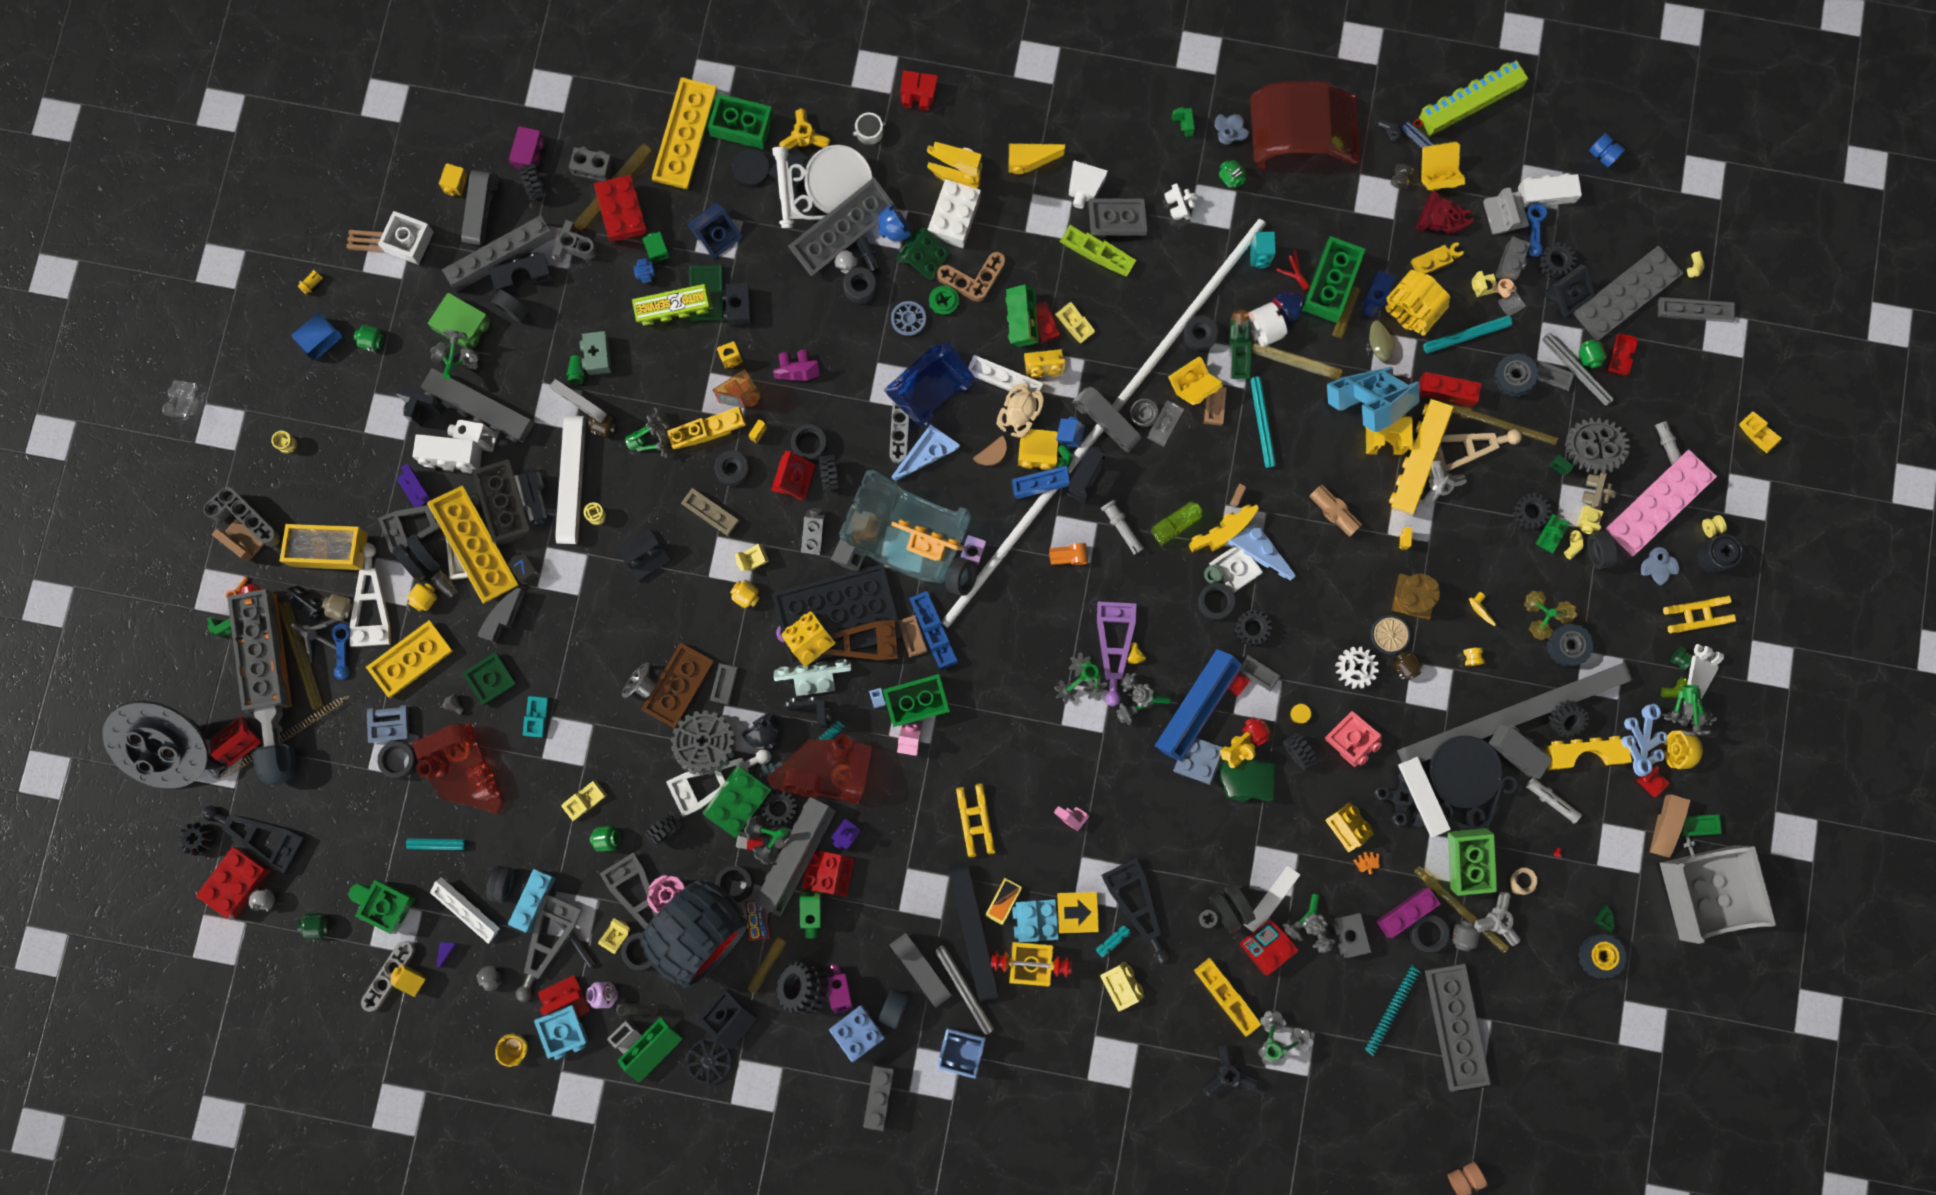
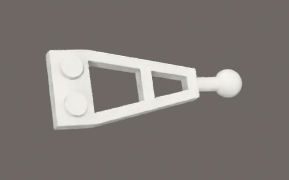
[349,543,391,647]
[667,749,771,817]

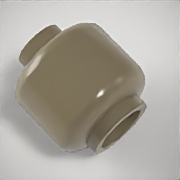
[322,593,353,621]

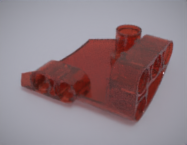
[412,723,502,814]
[767,735,872,805]

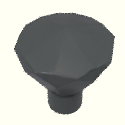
[442,693,464,715]

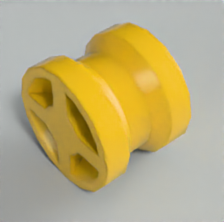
[1463,648,1485,666]

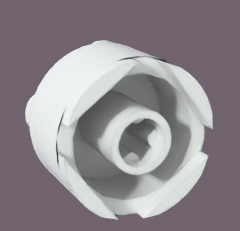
[1245,302,1287,347]

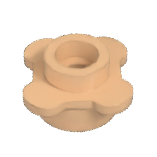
[1494,279,1517,298]

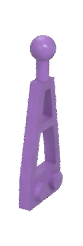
[1097,602,1136,706]

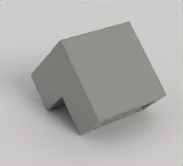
[607,1020,643,1054]

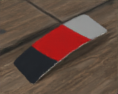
[736,832,774,851]

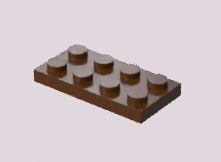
[641,643,714,728]

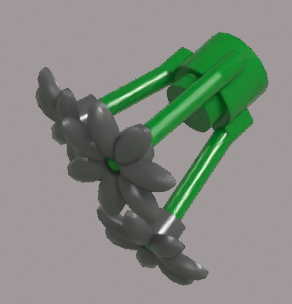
[625,408,670,458]
[1054,652,1108,704]
[1662,685,1717,736]

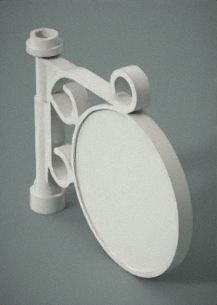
[773,145,872,228]

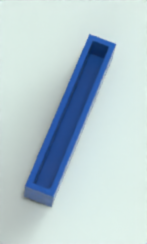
[1155,649,1242,762]

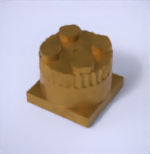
[1391,573,1440,620]

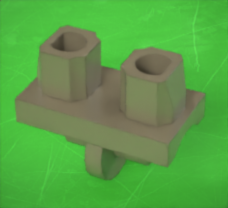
[1581,472,1616,509]

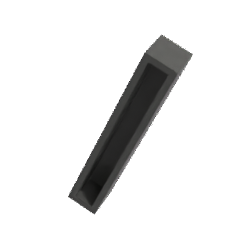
[442,215,554,293]
[420,368,534,444]
[754,797,836,917]

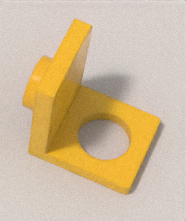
[717,341,743,369]

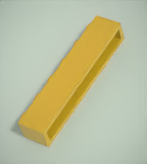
[1389,399,1453,516]

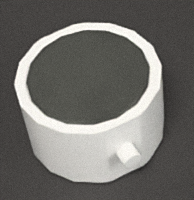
[853,112,885,145]

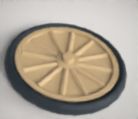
[1371,615,1411,655]

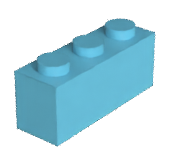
[508,869,556,932]

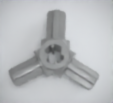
[1422,461,1467,508]
[1474,892,1520,946]

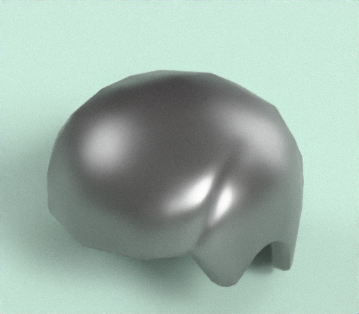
[1130,399,1159,427]

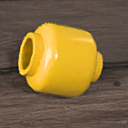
[730,580,760,608]
[407,583,437,612]

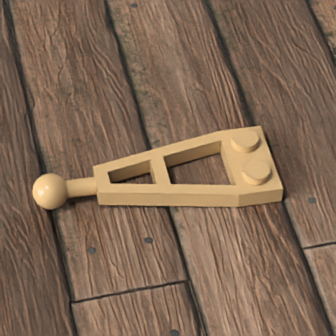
[1428,429,1522,477]

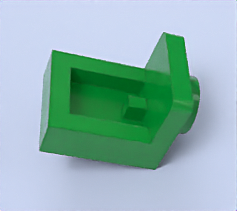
[207,617,232,638]

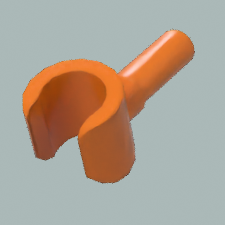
[225,577,249,598]

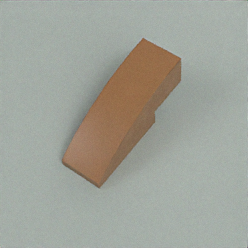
[1650,795,1690,858]

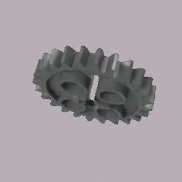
[1565,418,1630,474]

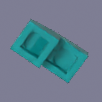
[523,695,549,738]

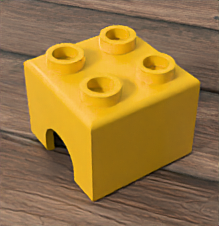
[1366,414,1413,455]

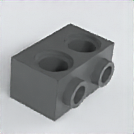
[569,147,613,181]

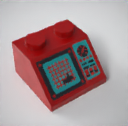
[1239,919,1298,976]

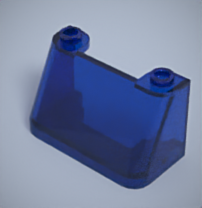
[884,342,975,426]

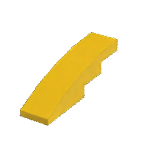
[1194,958,1261,1037]

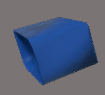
[291,312,342,360]

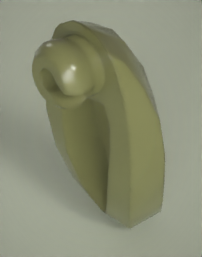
[1370,321,1393,363]

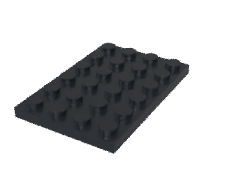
[772,564,903,668]

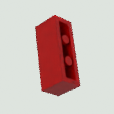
[1419,372,1481,407]

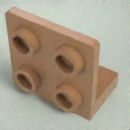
[212,510,270,562]

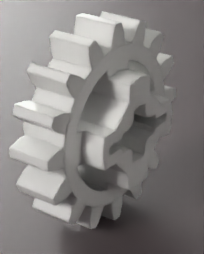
[1335,647,1379,689]

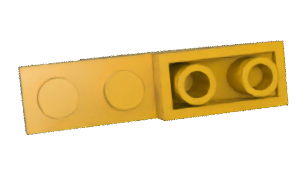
[667,406,746,449]
[1189,504,1258,552]

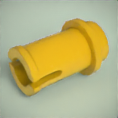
[298,270,323,294]

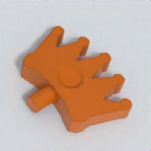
[1353,852,1379,874]

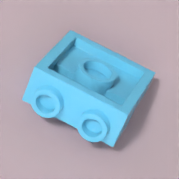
[1012,900,1058,942]
[534,1005,588,1060]

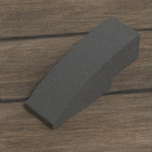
[477,588,525,643]

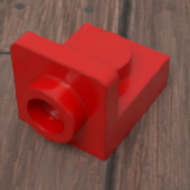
[1637,766,1669,797]

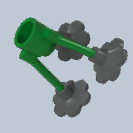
[1259,1010,1314,1066]

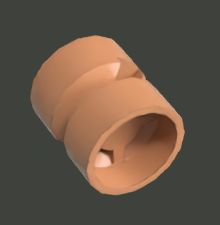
[1448,1162,1487,1195]

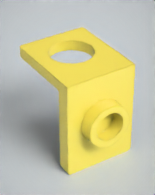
[1472,271,1497,297]

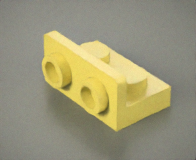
[1100,962,1144,1011]

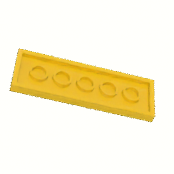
[651,78,717,190]
[427,486,518,604]

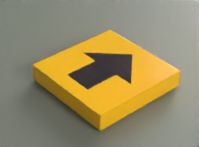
[1057,892,1099,933]

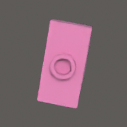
[897,721,923,756]

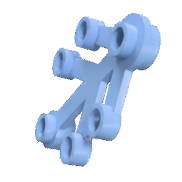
[1621,704,1667,776]

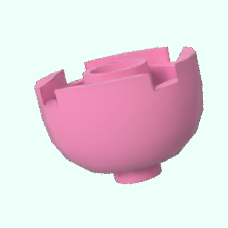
[647,876,686,913]

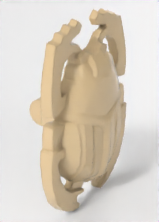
[996,383,1044,438]

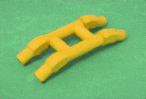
[1663,595,1736,633]
[956,784,995,858]

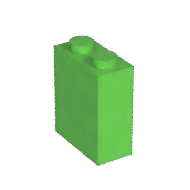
[427,293,490,349]

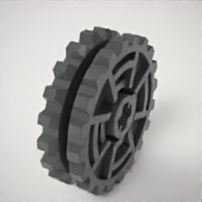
[671,710,737,776]

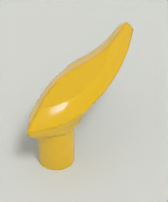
[1469,592,1496,626]

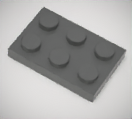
[1088,199,1147,236]

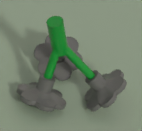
[430,330,479,380]
[744,815,792,865]

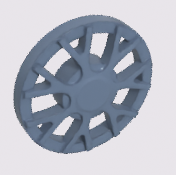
[891,301,926,336]

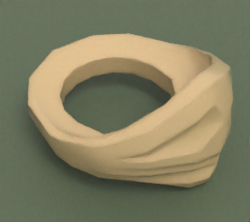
[1510,868,1537,895]

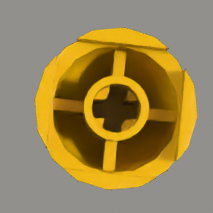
[1664,730,1703,769]

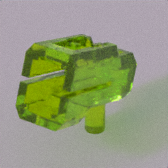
[1151,501,1202,546]

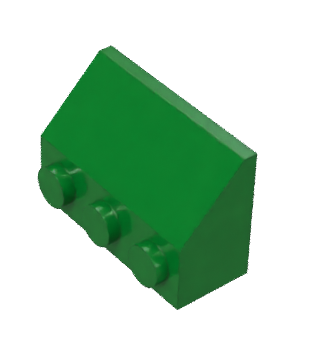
[883,674,950,727]

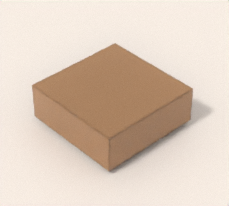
[1229,484,1246,507]

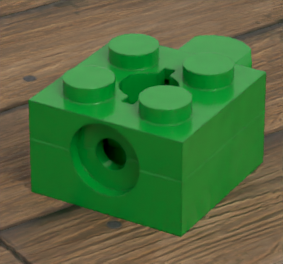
[349,880,416,934]

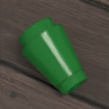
[566,355,585,385]

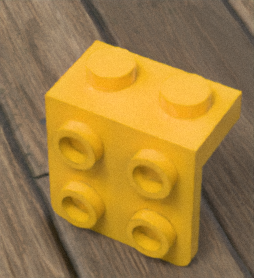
[1421,142,1465,191]
[1168,357,1223,405]
[1018,428,1058,470]
[781,612,836,667]

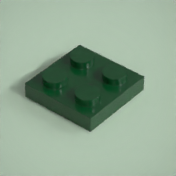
[462,652,517,706]

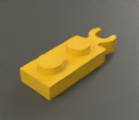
[1411,243,1464,274]

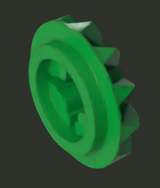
[929,286,959,315]

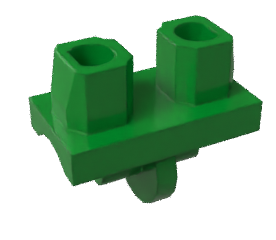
[1535,514,1570,553]

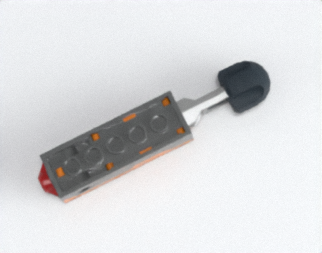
[227,584,296,785]

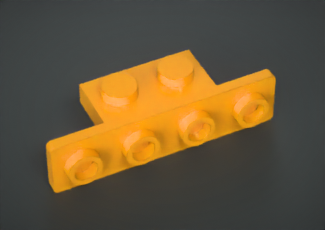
[891,519,965,562]

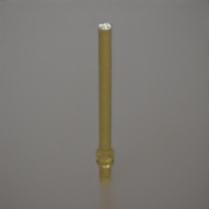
[1448,403,1558,445]
[1414,866,1509,953]

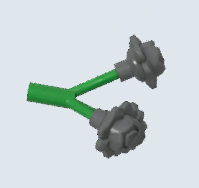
[1116,672,1171,725]
[1283,894,1335,953]

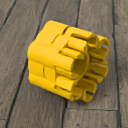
[1385,270,1450,335]

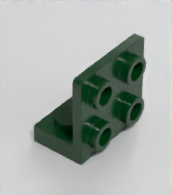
[895,228,951,280]

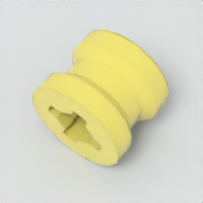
[1702,515,1727,538]

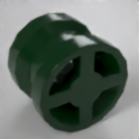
[1670,646,1694,671]

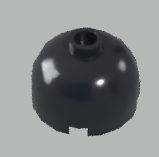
[741,712,781,749]

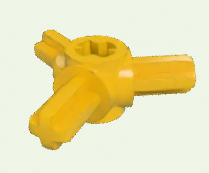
[779,108,830,150]

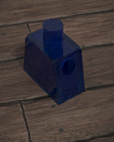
[1363,270,1397,317]

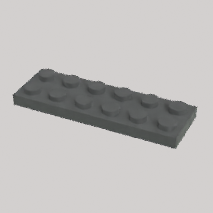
[788,177,895,276]
[1573,245,1683,341]
[1425,964,1490,1091]

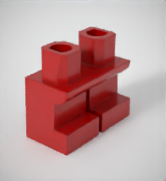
[901,70,938,111]

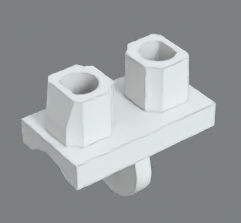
[1164,183,1198,220]

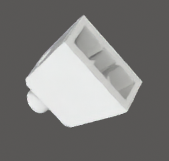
[1069,161,1107,208]
[448,420,498,452]

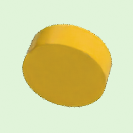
[1290,704,1311,724]

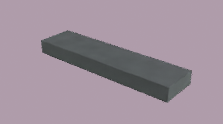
[1658,297,1735,322]

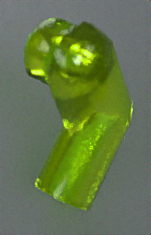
[1661,678,1688,698]

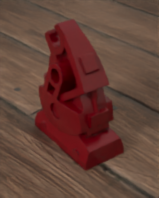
[1416,191,1474,234]

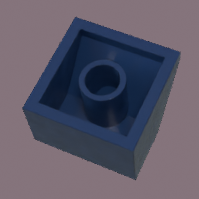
[687,203,743,259]

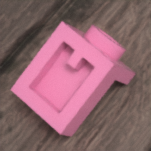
[1054,806,1089,831]

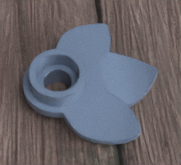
[1215,114,1249,144]
[1641,547,1679,585]

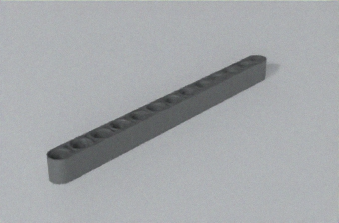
[1397,662,1634,763]

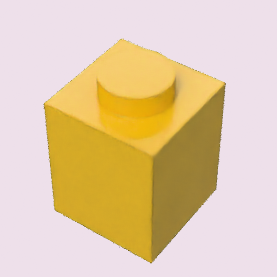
[390,963,425,997]

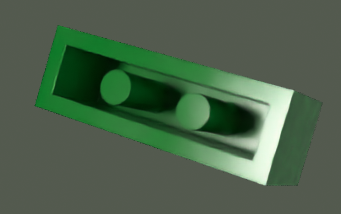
[1006,284,1039,347]
[617,1017,682,1083]

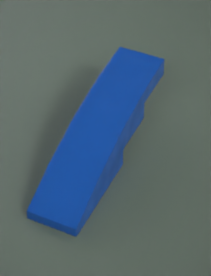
[909,591,958,671]

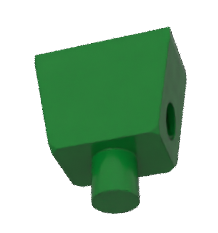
[800,891,823,939]

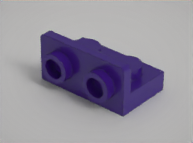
[397,464,433,508]

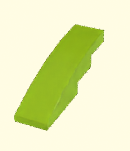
[1060,225,1136,276]

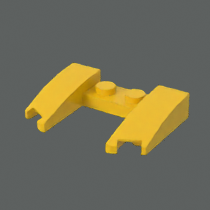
[927,142,981,189]

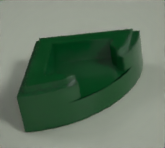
[1593,905,1615,933]

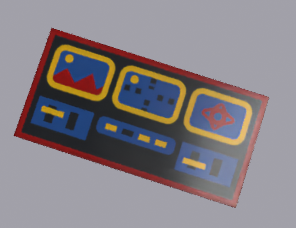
[745,900,770,941]

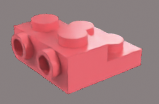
[1325,711,1382,767]

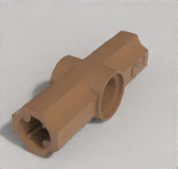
[1309,484,1362,537]

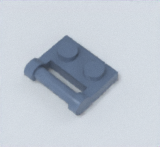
[367,705,409,743]

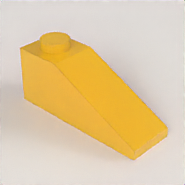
[1009,144,1065,174]

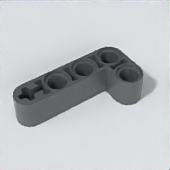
[461,170,498,246]
[1072,387,1141,452]
[203,487,281,547]
[890,933,952,1008]

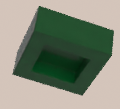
[1549,455,1574,476]

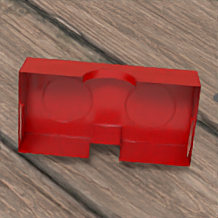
[1608,334,1638,376]

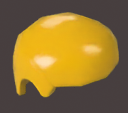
[495,1033,528,1067]

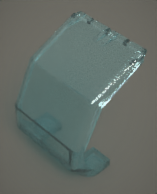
[839,470,971,584]

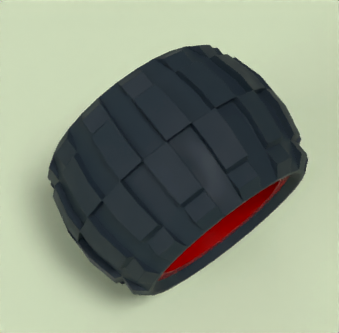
[641,879,747,987]

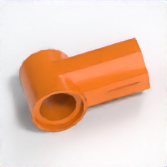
[1049,543,1088,565]

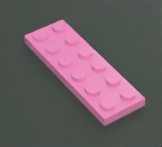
[1605,450,1717,556]

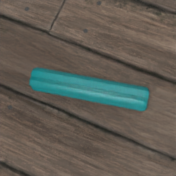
[406,838,466,850]

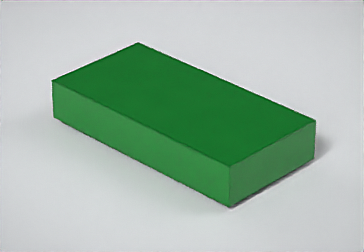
[1680,814,1722,836]

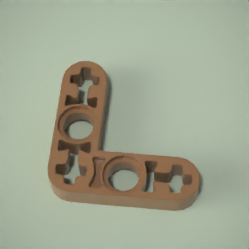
[937,252,1005,302]

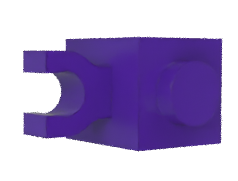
[831,819,862,851]

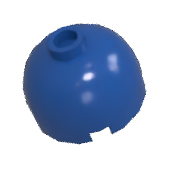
[878,204,913,242]

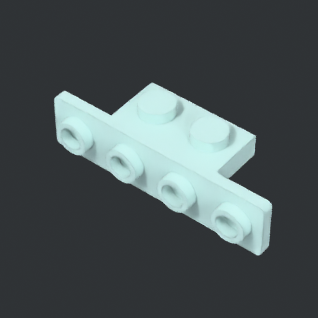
[774,659,851,696]

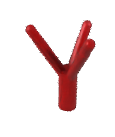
[1277,250,1310,290]

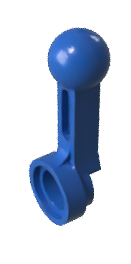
[1527,203,1547,257]
[332,623,351,680]

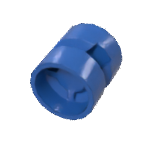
[1589,133,1626,168]

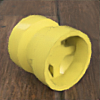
[272,431,297,454]
[584,503,606,525]

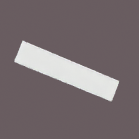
[1244,865,1300,932]

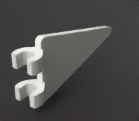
[1681,644,1724,726]

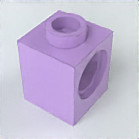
[960,535,986,566]

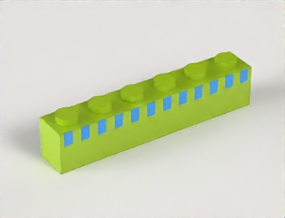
[1419,61,1528,136]

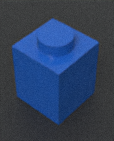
[1056,417,1085,448]

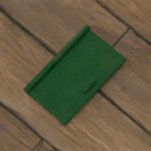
[689,264,724,321]

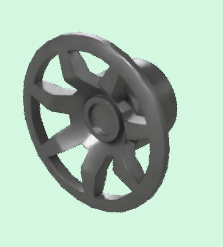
[622,662,656,698]

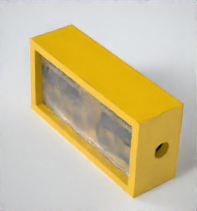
[280,524,368,570]

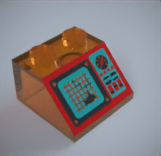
[712,369,760,408]

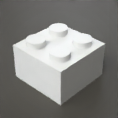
[378,211,433,265]

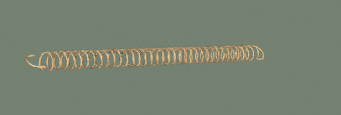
[221,696,349,778]

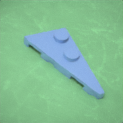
[892,424,960,481]
[1227,523,1295,580]

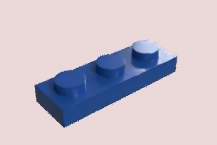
[1012,466,1070,499]

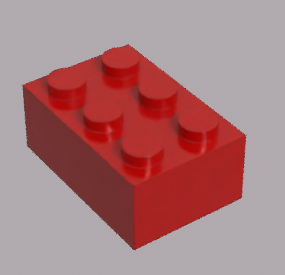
[594,175,646,242]
[196,847,272,919]

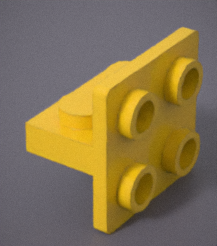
[1325,802,1373,852]

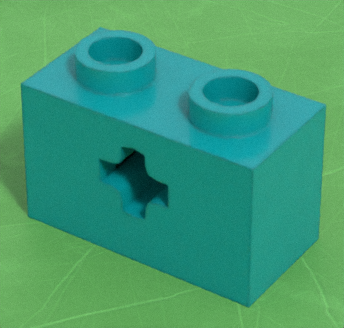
[1250,232,1275,269]

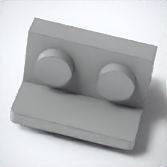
[1483,188,1529,234]

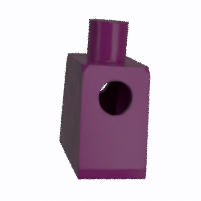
[826,964,854,1014]

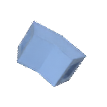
[869,688,886,709]

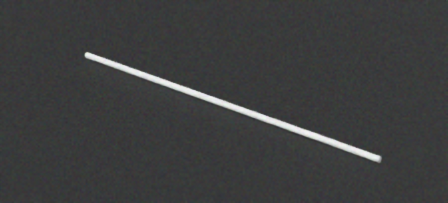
[941,219,1266,628]

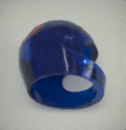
[1272,292,1304,322]

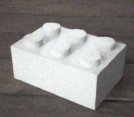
[928,179,981,248]
[412,434,482,474]

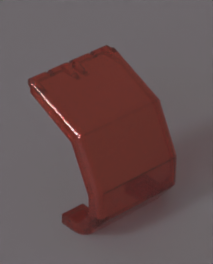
[1251,81,1360,169]

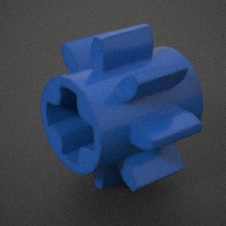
[633,258,655,283]

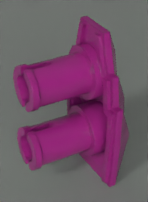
[773,350,820,380]

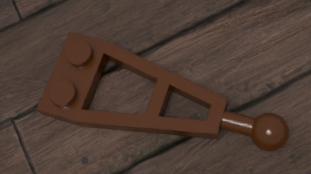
[823,620,898,660]

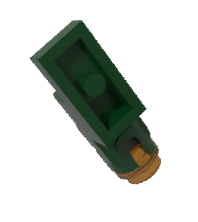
[1229,310,1251,379]

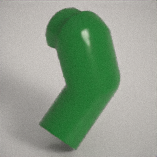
[1056,445,1073,468]

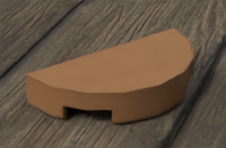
[973,436,1007,466]

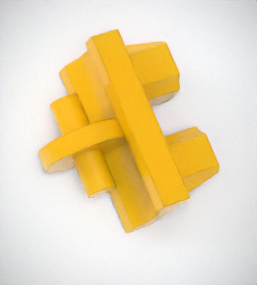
[1220,732,1255,769]

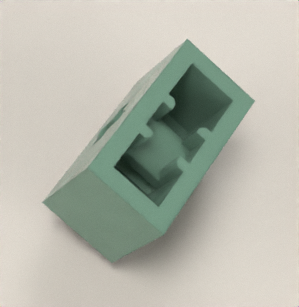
[580,331,612,375]

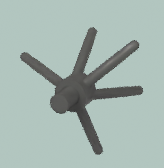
[292,619,337,664]

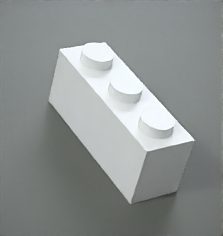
[1518,173,1581,208]

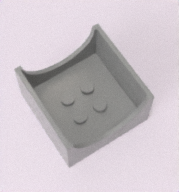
[1660,845,1776,944]

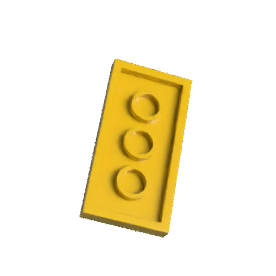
[366,620,453,698]

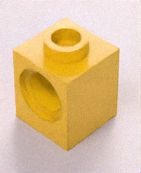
[439,164,468,196]

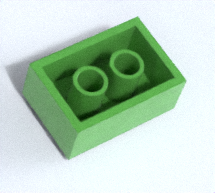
[1448,828,1497,896]

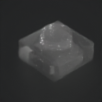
[1498,291,1526,316]

